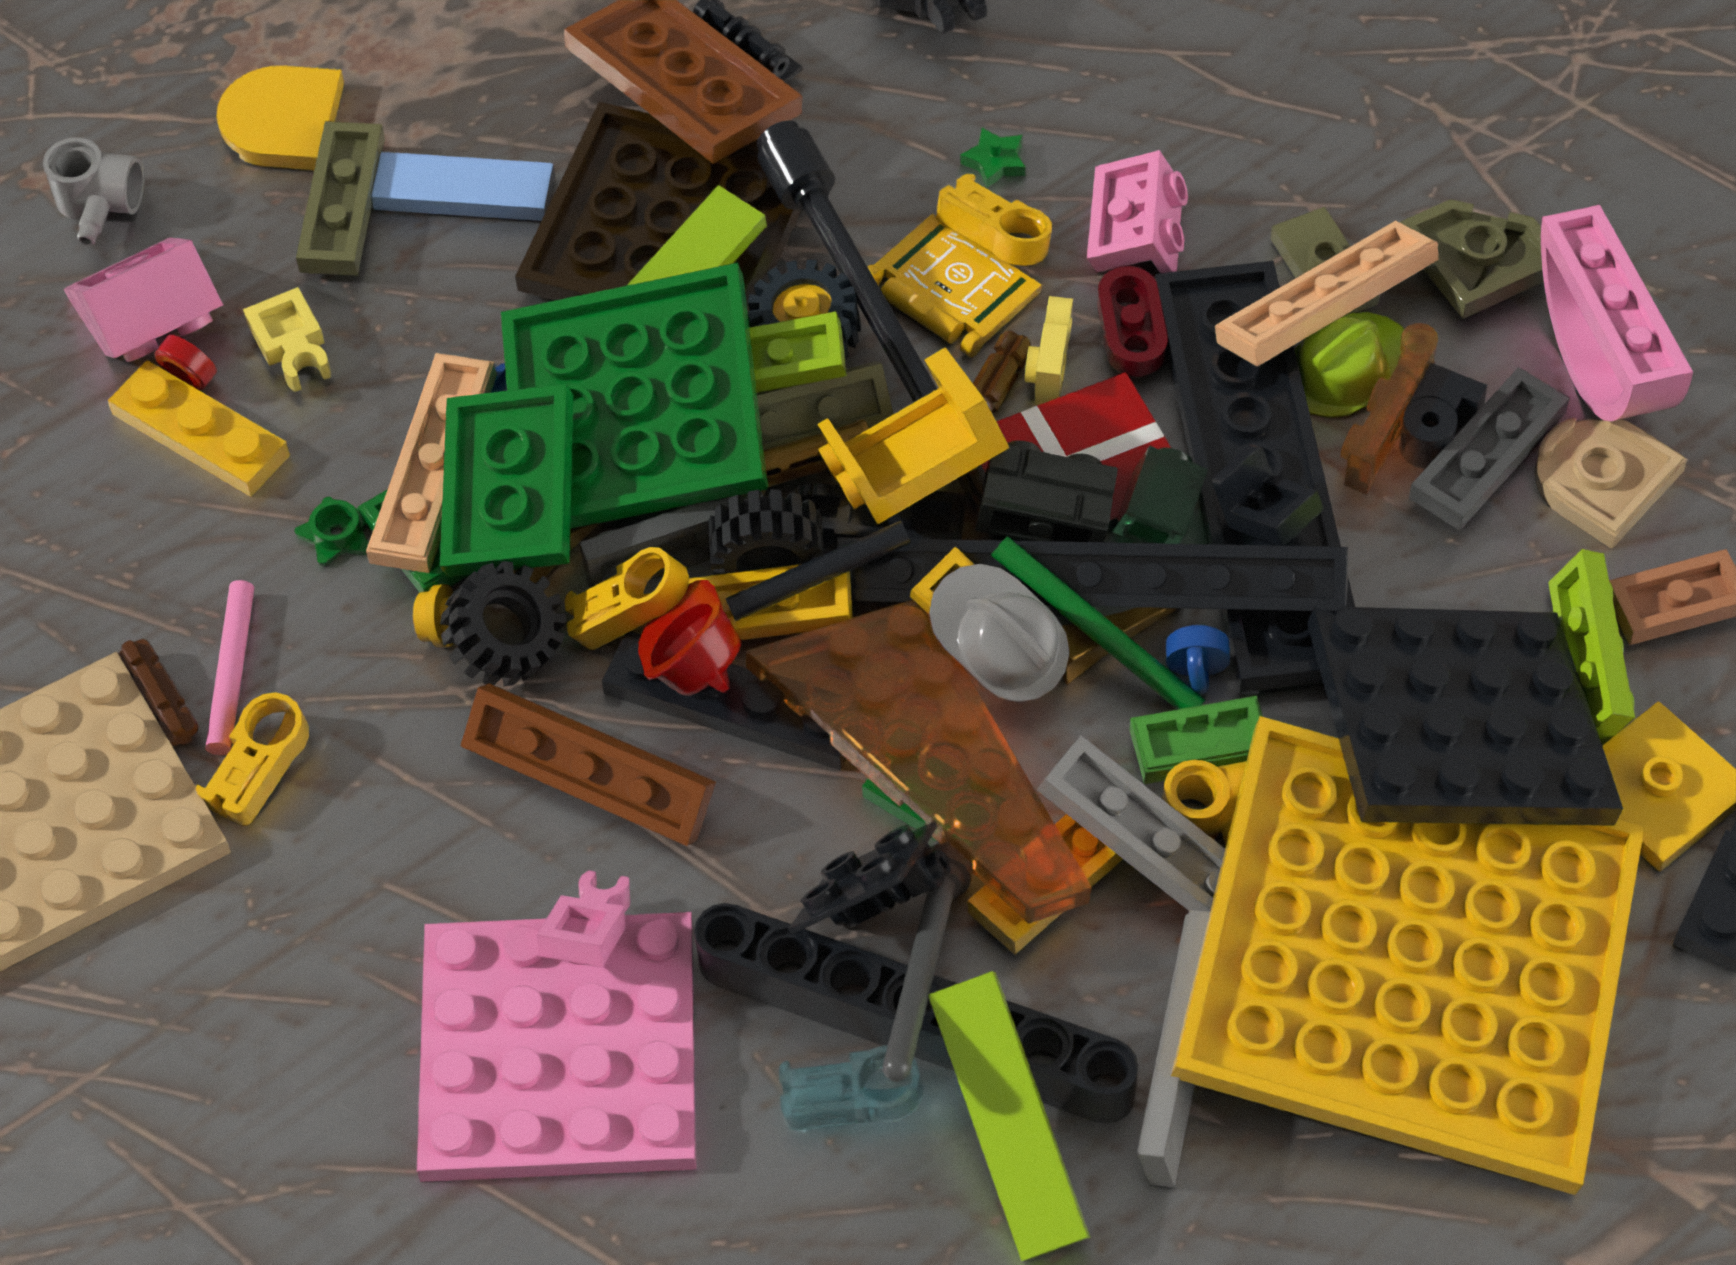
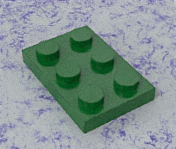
[440,383,574,577]

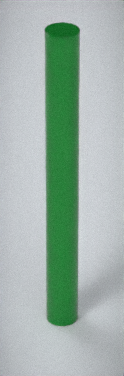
[991,536,1205,710]

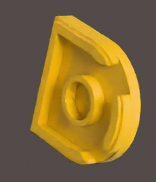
[217,66,344,170]

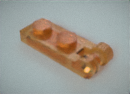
[1340,323,1438,495]

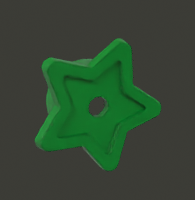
[294,497,369,567]

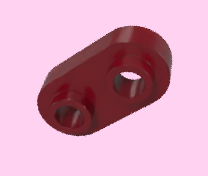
[1097,266,1168,377]

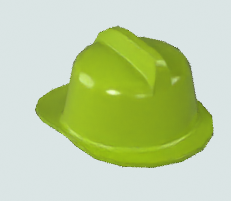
[1295,312,1416,418]

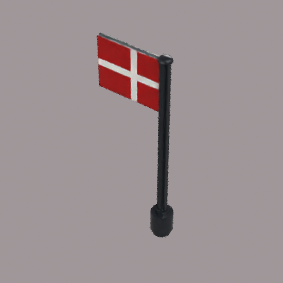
[756,120,1195,541]

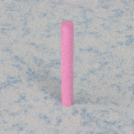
[205,580,255,755]

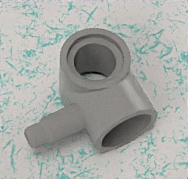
[43,137,144,246]

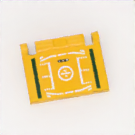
[867,213,1042,358]

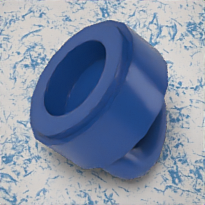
[1166,625,1230,695]

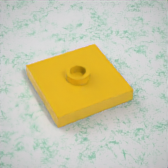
[1602,701,1736,872]

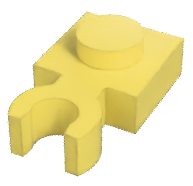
[243,287,331,392]
[1025,296,1073,406]

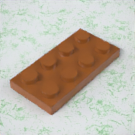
[564,0,802,164]

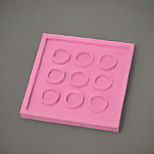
[417,912,696,1182]

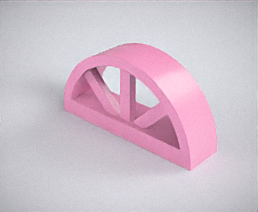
[1541,205,1693,421]

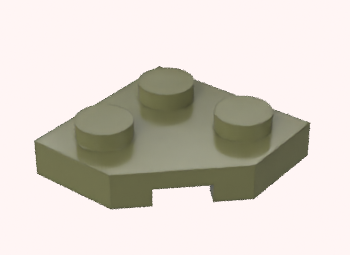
[1400,199,1544,319]

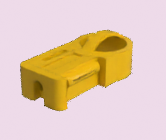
[936,174,1052,266]
[564,547,689,650]
[196,692,309,826]

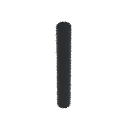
[725,520,911,621]

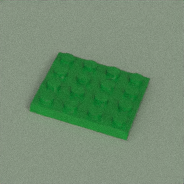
[501,263,768,529]

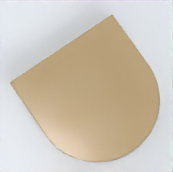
[1535,418,1687,549]

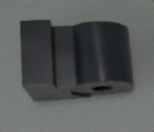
[1399,363,1488,469]

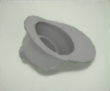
[929,564,1069,702]

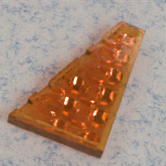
[745,600,1092,924]

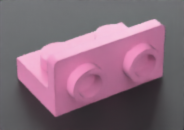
[1087,150,1188,273]

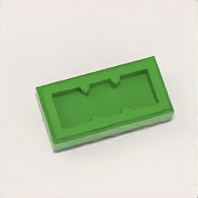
[1129,696,1263,784]

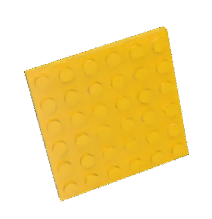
[1171,716,1645,1195]

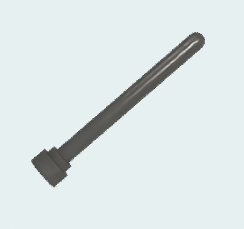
[883,840,975,1082]

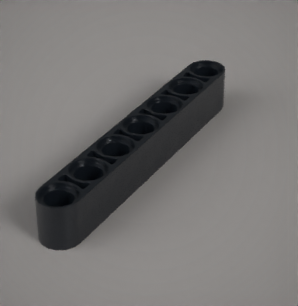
[694,903,1139,1124]

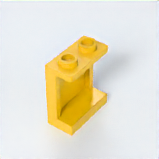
[817,347,1010,524]

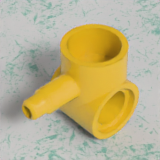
[1161,760,1246,844]

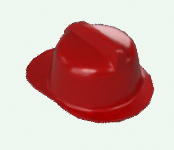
[638,580,742,696]

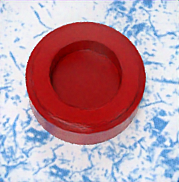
[155,335,217,390]

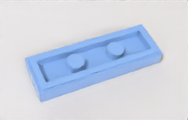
[371,152,555,221]

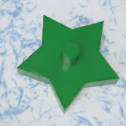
[960,127,1026,188]

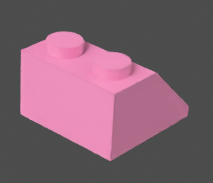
[64,237,223,362]

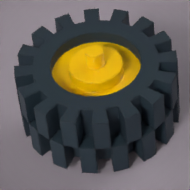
[748,259,861,360]

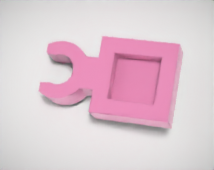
[537,870,631,967]

